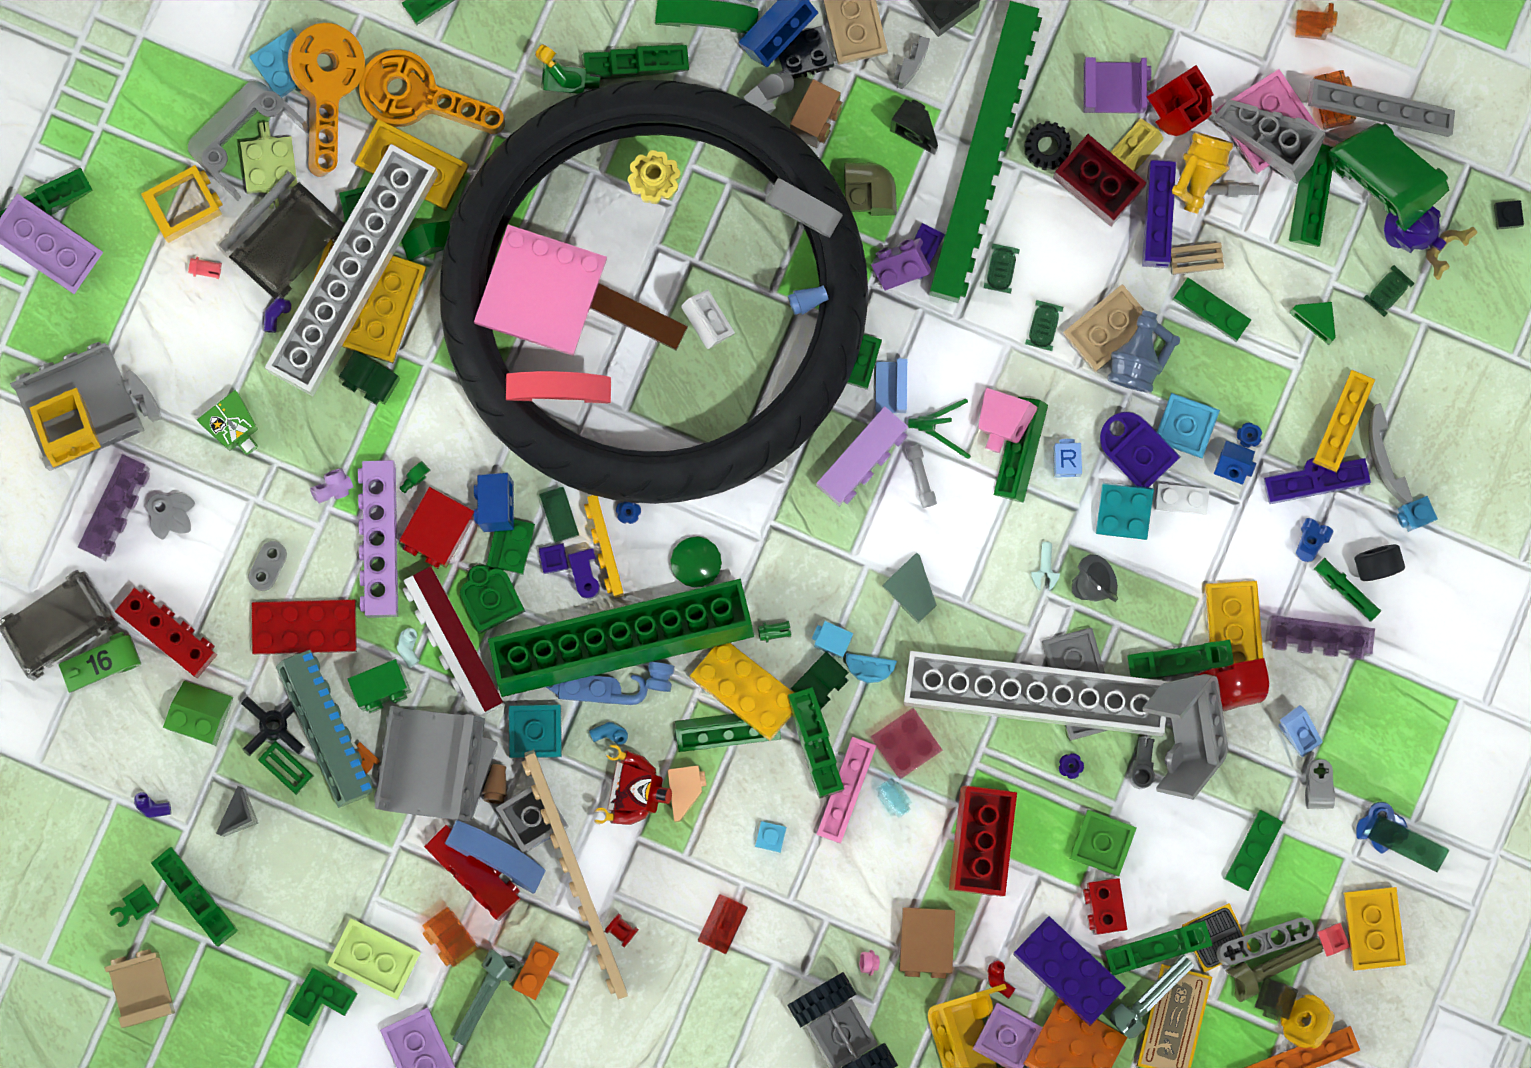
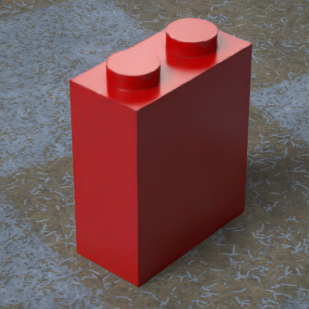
[399,487,474,569]

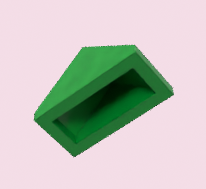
[401,221,451,261]
[1290,302,1336,345]

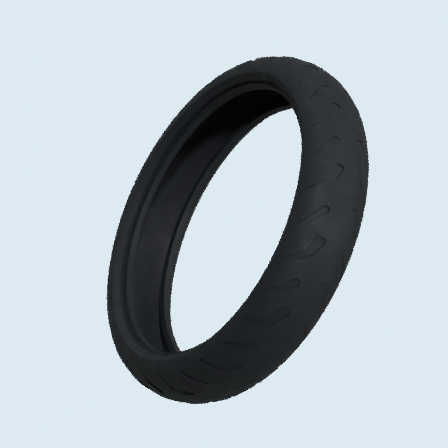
[440,80,868,504]

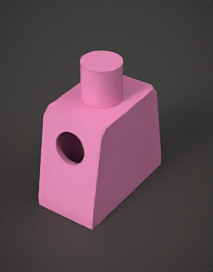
[978,388,1038,453]

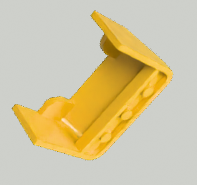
[928,984,1007,1068]

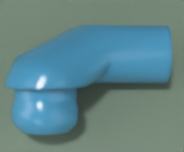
[589,722,628,745]

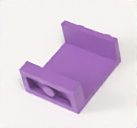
[1084,57,1151,113]

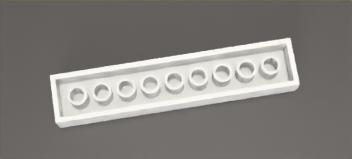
[265,144,438,396]
[904,651,1170,737]

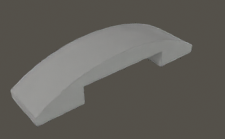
[1369,403,1413,505]

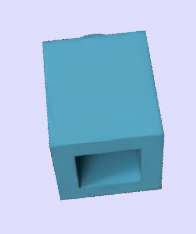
[812,621,853,659]

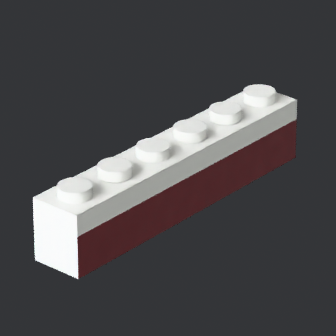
[403,566,505,717]

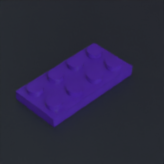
[1013,916,1126,1026]

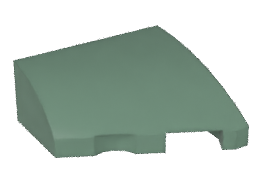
[882,553,937,624]

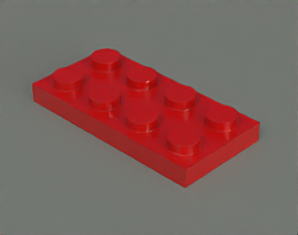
[252,600,357,655]

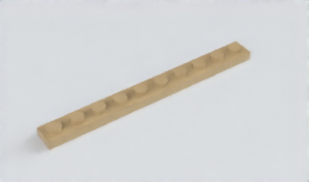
[522,750,628,1000]

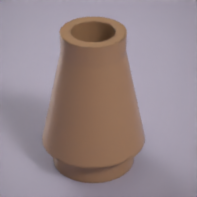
[482,764,507,804]

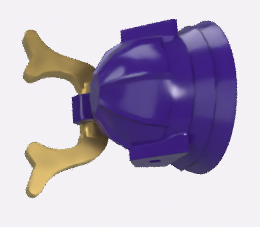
[1384,206,1477,280]

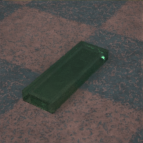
[1368,814,1450,873]

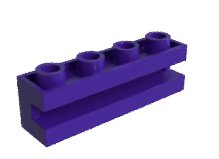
[1142,160,1176,268]

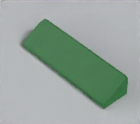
[1289,143,1333,247]
[993,397,1048,503]
[675,714,781,752]

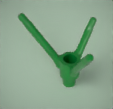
[908,398,971,459]

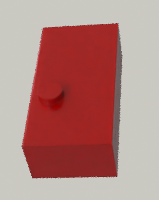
[949,786,1017,897]

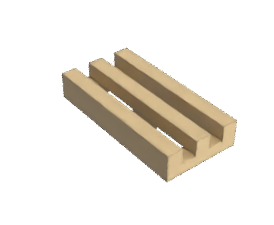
[1171,242,1224,275]

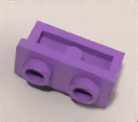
[871,238,931,291]

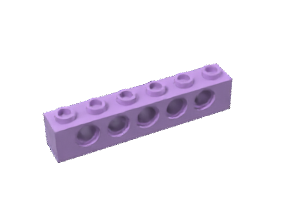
[358,460,398,618]

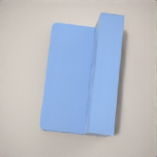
[875,359,908,413]

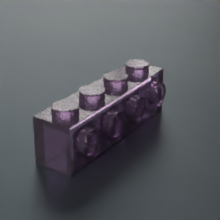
[78,454,150,562]
[1265,615,1375,660]

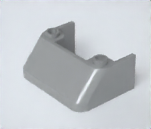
[188,81,309,201]
[1143,674,1228,800]

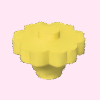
[628,150,681,204]

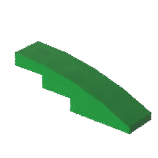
[582,45,689,79]
[0,168,92,217]
[788,687,844,799]
[151,847,238,947]

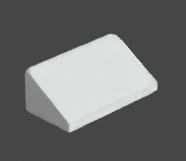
[681,289,735,349]

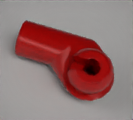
[987,960,1016,999]

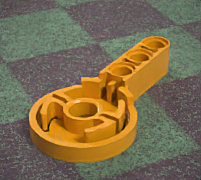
[288,23,365,177]
[359,50,505,134]

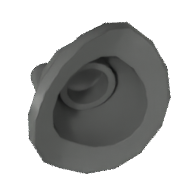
[1072,554,1118,602]

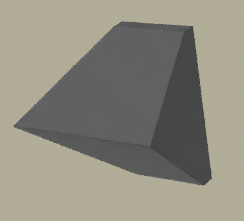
[216,786,259,837]

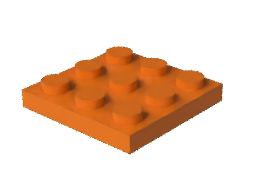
[1023,998,1127,1068]

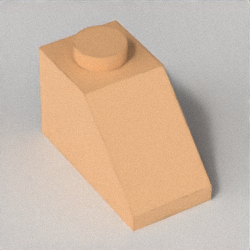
[668,766,706,823]

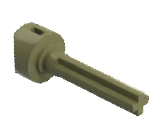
[1225,938,1323,1002]

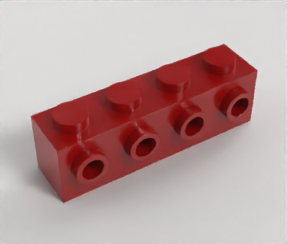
[114,588,217,679]

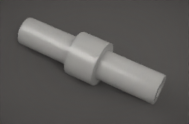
[1208,182,1259,198]

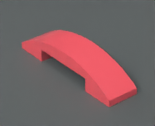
[506,371,611,403]

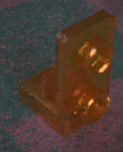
[1295,3,1338,40]

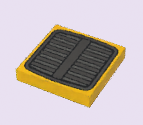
[1182,903,1252,973]

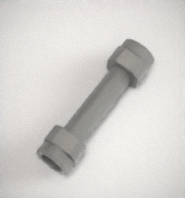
[906,445,937,508]

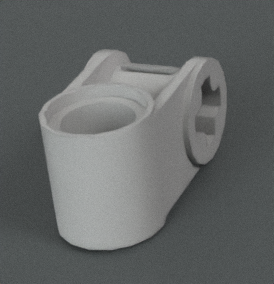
[1305,759,1335,809]

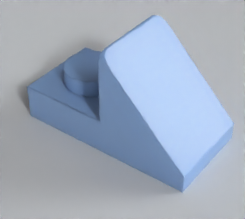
[1279,705,1323,757]

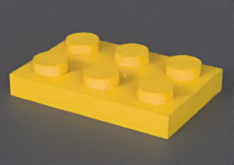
[1343,887,1406,971]

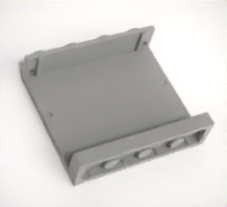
[10,342,145,471]
[374,705,485,822]

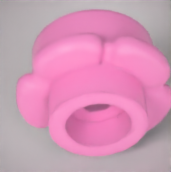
[859,950,880,976]

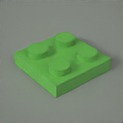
[1069,810,1137,877]

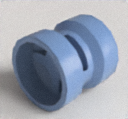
[645,662,675,692]

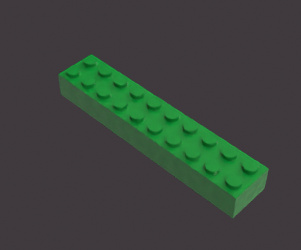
[488,578,754,697]

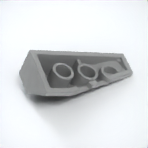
[1213,99,1326,184]

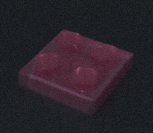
[870,708,943,780]

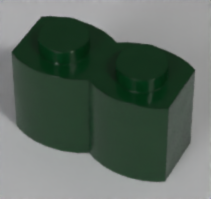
[339,350,400,406]
[790,651,849,710]

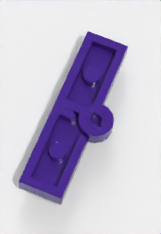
[1263,458,1371,505]

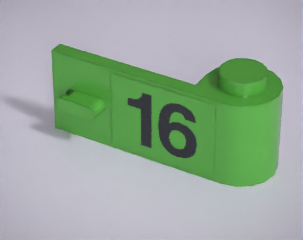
[59,632,141,693]

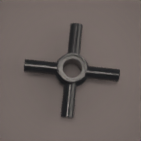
[241,696,305,756]

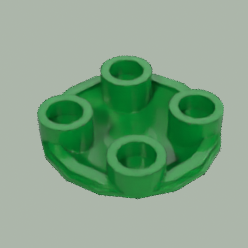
[670,536,722,588]

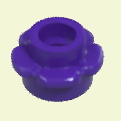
[1059,753,1084,779]

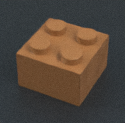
[790,79,843,149]

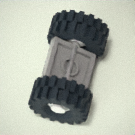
[787,972,898,1068]

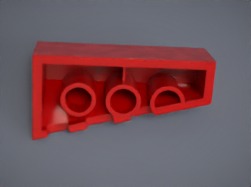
[424,825,521,921]

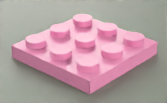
[1214,69,1320,174]

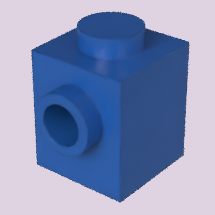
[1214,441,1257,485]

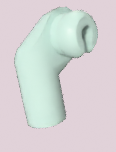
[397,628,420,668]

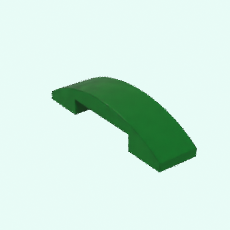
[655,0,758,34]
[1127,639,1234,679]
[1105,921,1213,976]

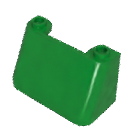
[1328,123,1449,231]

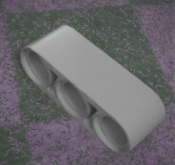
[765,178,843,238]

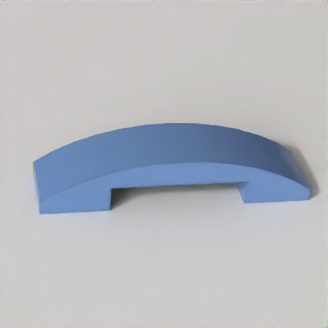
[445,820,546,894]

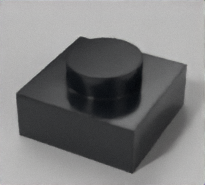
[1494,200,1524,230]

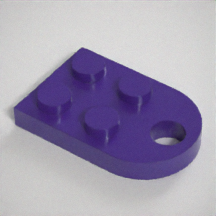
[1100,412,1181,487]

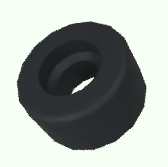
[1354,544,1405,581]

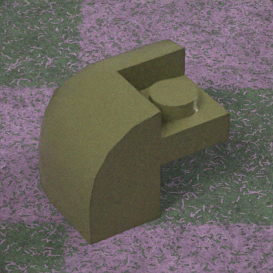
[844,162,897,216]

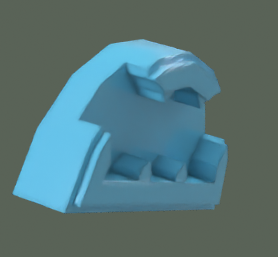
[846,653,897,683]

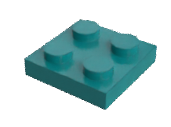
[1096,482,1154,540]
[509,705,562,758]

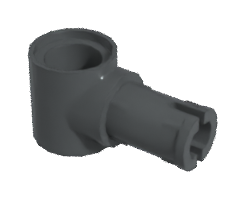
[1129,737,1155,789]

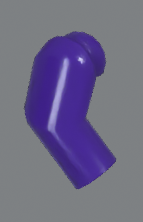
[264,298,292,333]

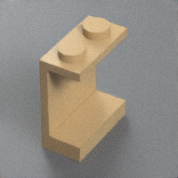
[104,949,175,1028]

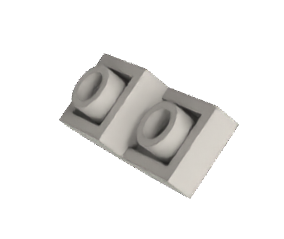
[894,36,930,89]
[124,370,162,422]

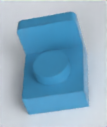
[1397,496,1438,532]

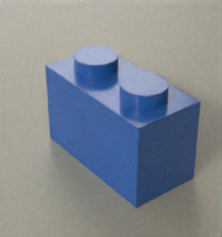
[474,473,514,532]

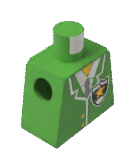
[197,390,258,455]

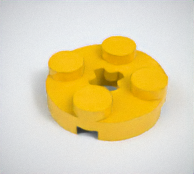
[1281,994,1335,1048]

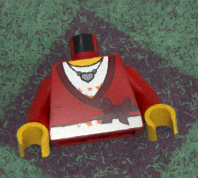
[594,744,672,825]

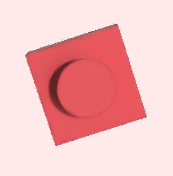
[1318,923,1350,956]

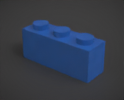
[738,0,819,67]

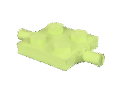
[240,122,298,209]

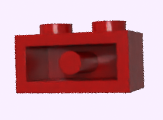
[1083,878,1128,935]

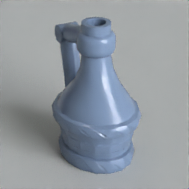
[1108,310,1180,393]

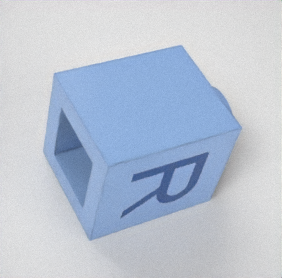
[1053,439,1082,478]

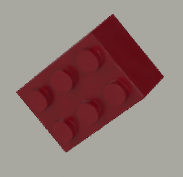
[1053,134,1147,227]

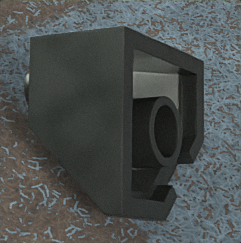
[890,99,938,155]

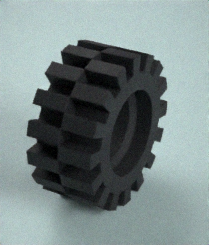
[1024,121,1072,170]

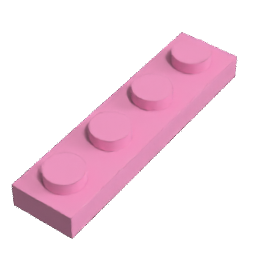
[816,737,876,844]

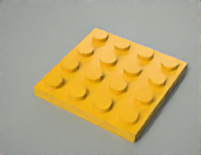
[312,235,427,364]

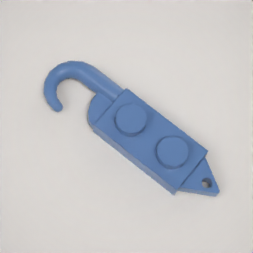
[546,674,648,705]

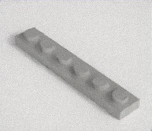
[1308,79,1455,137]

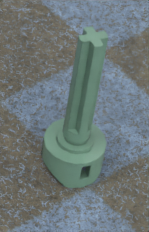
[453,948,521,1046]
[1110,954,1195,1039]

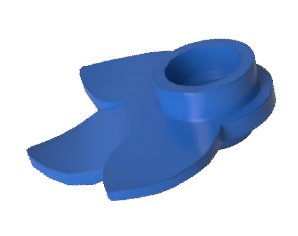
[1356,802,1408,854]

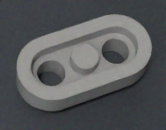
[249,541,287,591]

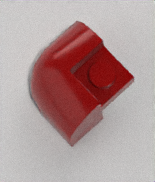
[1147,65,1214,136]
[1194,658,1269,711]

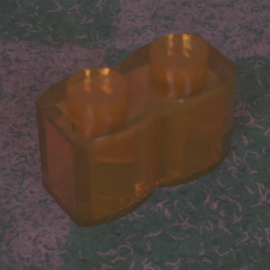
[422,906,480,968]

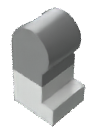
[744,71,794,114]

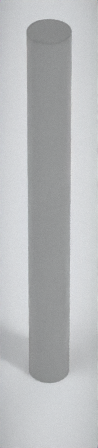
[219,171,296,252]

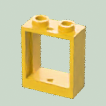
[141,165,223,243]
[29,387,101,468]

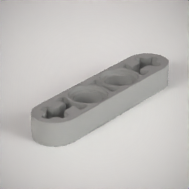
[1216,917,1314,966]

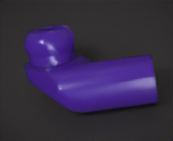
[134,792,171,818]

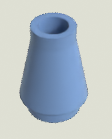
[788,285,829,315]

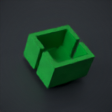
[347,659,412,714]

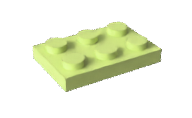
[327,918,421,1000]

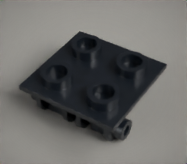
[778,26,834,79]

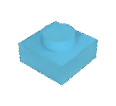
[755,821,786,853]

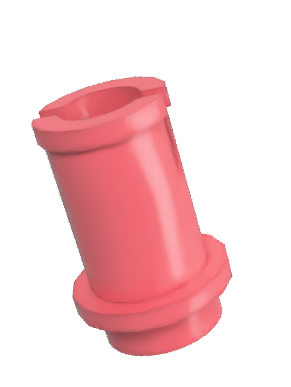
[188,257,222,279]

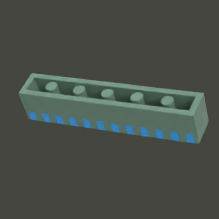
[276,650,373,808]

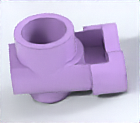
[310,468,354,504]

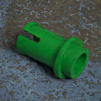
[758,621,791,643]

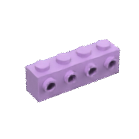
[816,406,908,507]

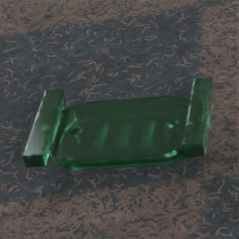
[983,243,1020,294]
[1363,265,1415,317]
[1025,300,1064,351]

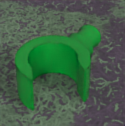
[400,461,431,493]

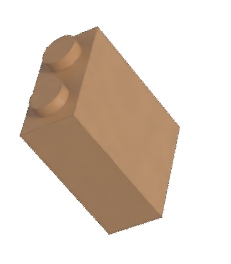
[899,908,955,979]

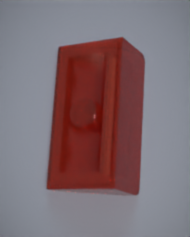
[698,894,748,954]

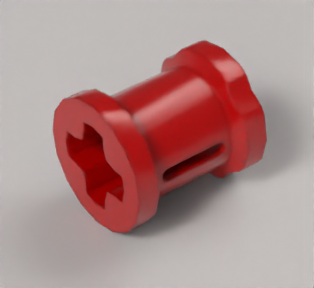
[604,913,639,948]

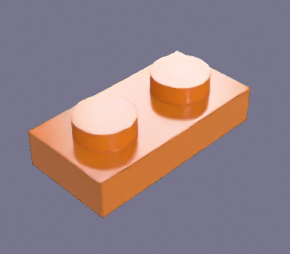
[512,942,560,1000]

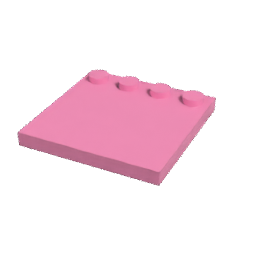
[474,225,607,356]

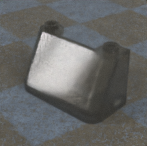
[229,182,345,300]
[0,570,121,681]

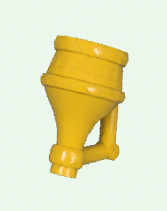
[1172,132,1233,214]

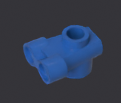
[1296,518,1334,562]

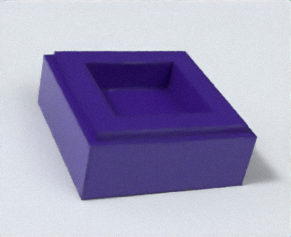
[538,543,569,574]

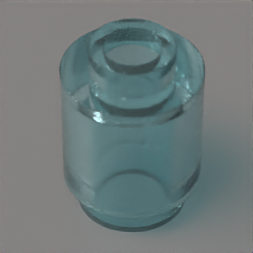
[876,778,912,818]

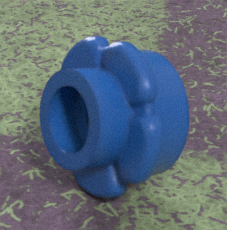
[1237,423,1262,448]
[616,502,641,524]

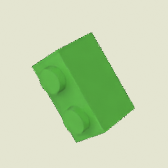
[163,681,233,746]

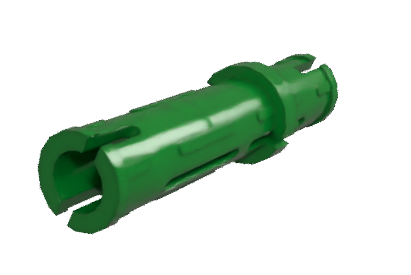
[1314,557,1382,622]

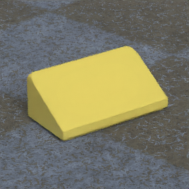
[1111,118,1164,172]

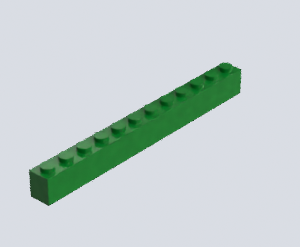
[929,1,1042,303]

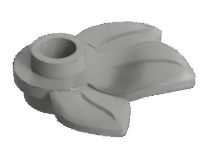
[147,493,195,540]

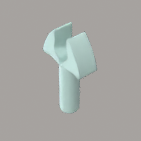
[1031,541,1060,591]

